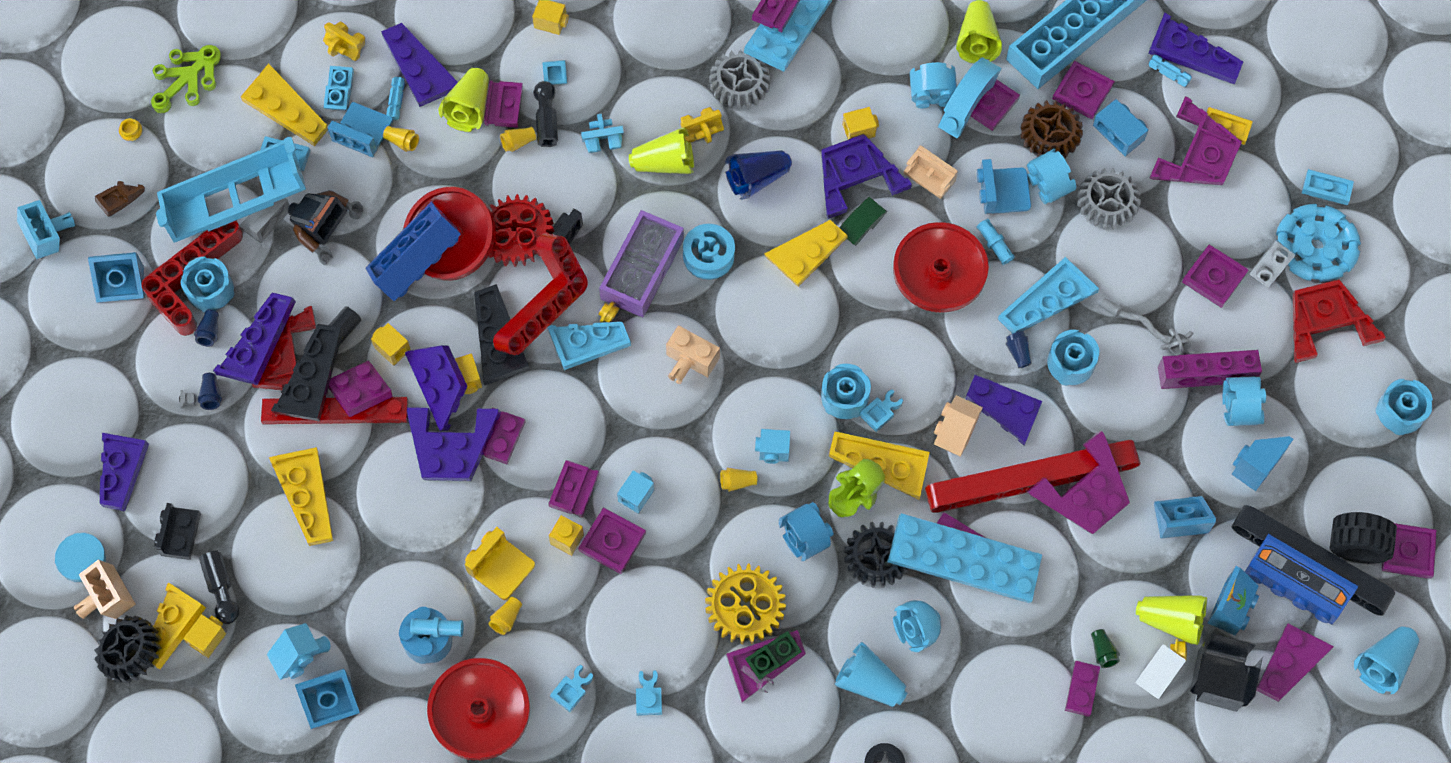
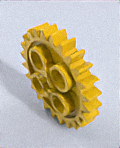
[705,563,786,645]

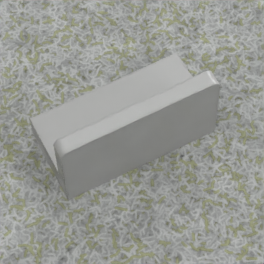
[240,198,290,243]

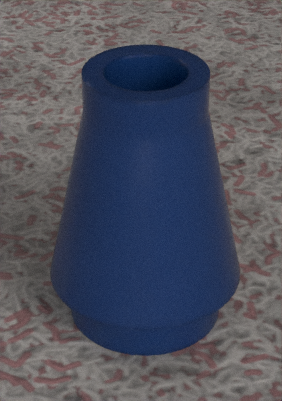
[194,310,219,347]
[1005,331,1032,368]
[198,372,222,410]

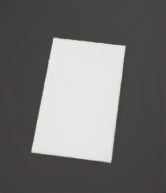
[1135,644,1186,699]

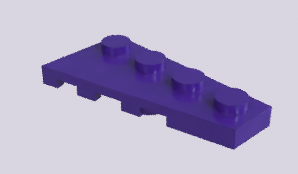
[1148,13,1243,85]
[381,23,458,107]
[213,292,296,385]

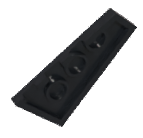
[474,284,529,386]
[271,324,343,421]

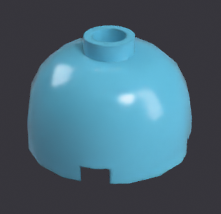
[893,600,941,652]

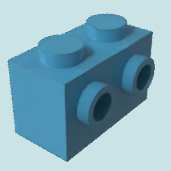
[1093,99,1149,156]

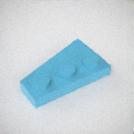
[547,322,631,370]

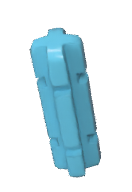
[1149,55,1192,87]
[386,77,405,120]

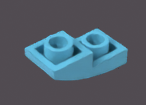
[324,66,354,111]

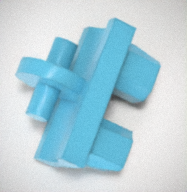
[581,114,624,153]

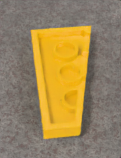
[829,431,930,500]

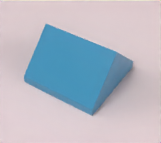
[88,252,145,303]
[1154,496,1216,539]
[295,669,360,729]

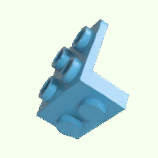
[977,159,1031,214]

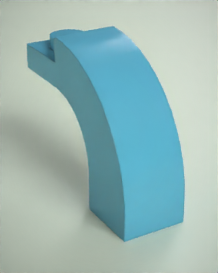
[938,57,1002,138]

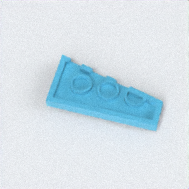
[998,257,1099,334]

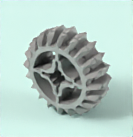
[709,49,771,110]
[1077,168,1141,230]

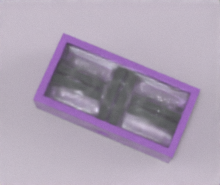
[599,210,684,318]

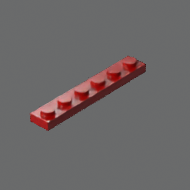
[261,397,408,425]

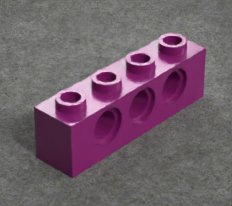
[1158,349,1262,389]

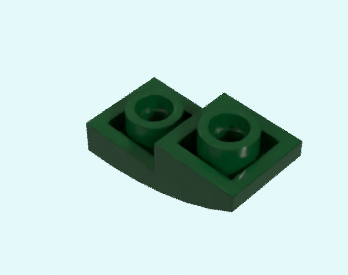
[839,197,888,246]
[745,631,802,680]

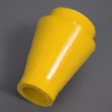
[383,126,419,152]
[500,127,536,152]
[720,467,757,492]
[489,597,522,635]

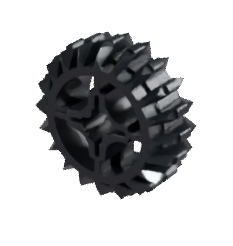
[844,521,908,588]
[94,615,162,684]

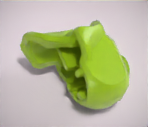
[828,459,885,517]

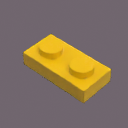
[1207,107,1253,145]

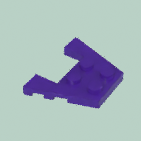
[821,134,912,219]
[407,408,501,481]

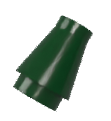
[1091,629,1120,668]

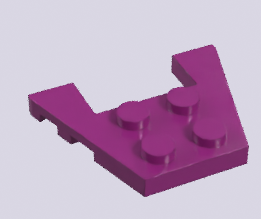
[1150,96,1242,185]
[1027,431,1130,534]

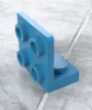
[328,102,393,158]

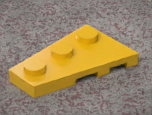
[764,220,848,287]
[152,582,206,669]

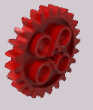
[488,194,555,267]

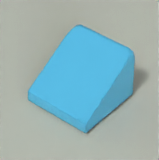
[542,60,567,85]

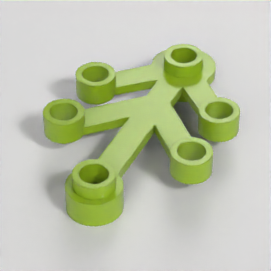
[151,45,221,113]

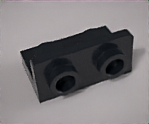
[552,209,583,245]
[154,503,201,560]

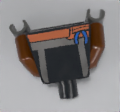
[288,190,363,265]

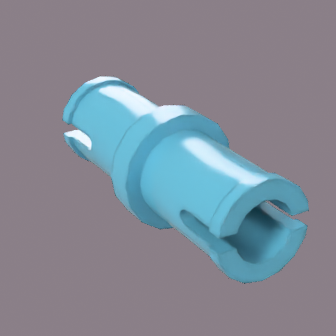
[976,219,1015,265]
[410,617,464,638]

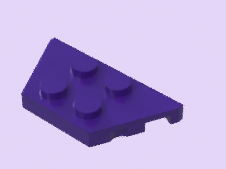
[405,345,467,431]

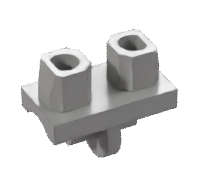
[1249,240,1295,288]

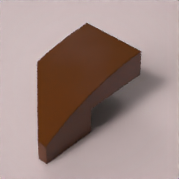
[95,181,145,217]

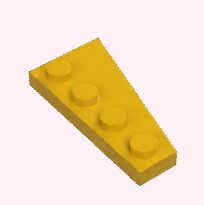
[241,63,328,146]
[268,447,334,546]

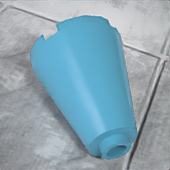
[1354,626,1419,694]
[835,642,908,707]

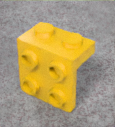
[464,526,535,600]

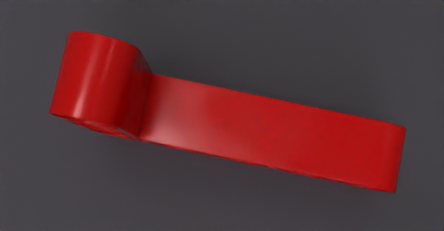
[142,220,243,336]
[493,233,588,355]

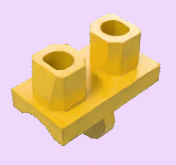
[323,21,365,61]
[680,107,724,144]

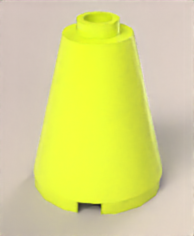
[956,0,1002,64]
[438,68,489,132]
[629,128,694,174]
[1136,595,1207,645]

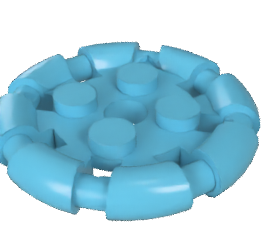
[1276,204,1361,282]

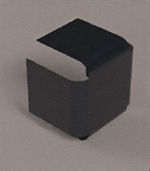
[1190,635,1263,712]

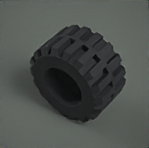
[1329,512,1397,564]

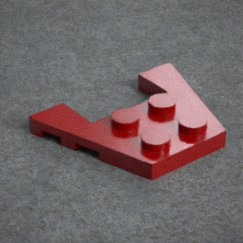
[1293,279,1386,363]
[252,306,328,394]

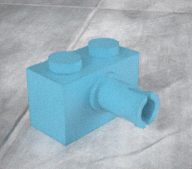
[17,200,75,259]
[267,623,331,680]

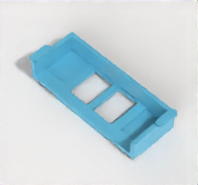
[156,137,306,243]

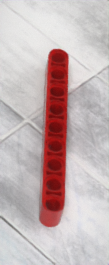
[924,440,1141,513]

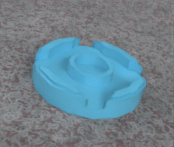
[55,533,106,582]

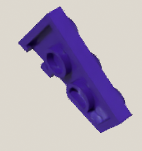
[965,375,1042,446]
[99,432,149,511]

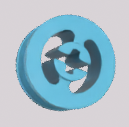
[683,224,735,280]

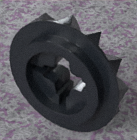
[864,743,905,763]

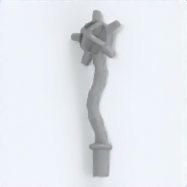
[1100,298,1196,355]

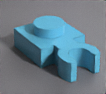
[859,389,903,432]
[550,665,594,712]
[636,670,662,716]

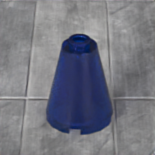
[725,150,792,200]

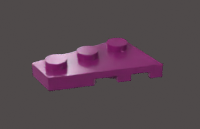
[1256,623,1334,702]
[726,630,806,702]

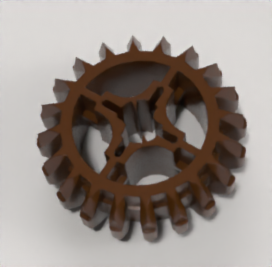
[1020,100,1083,159]

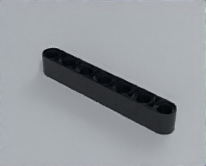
[1231,505,1396,616]

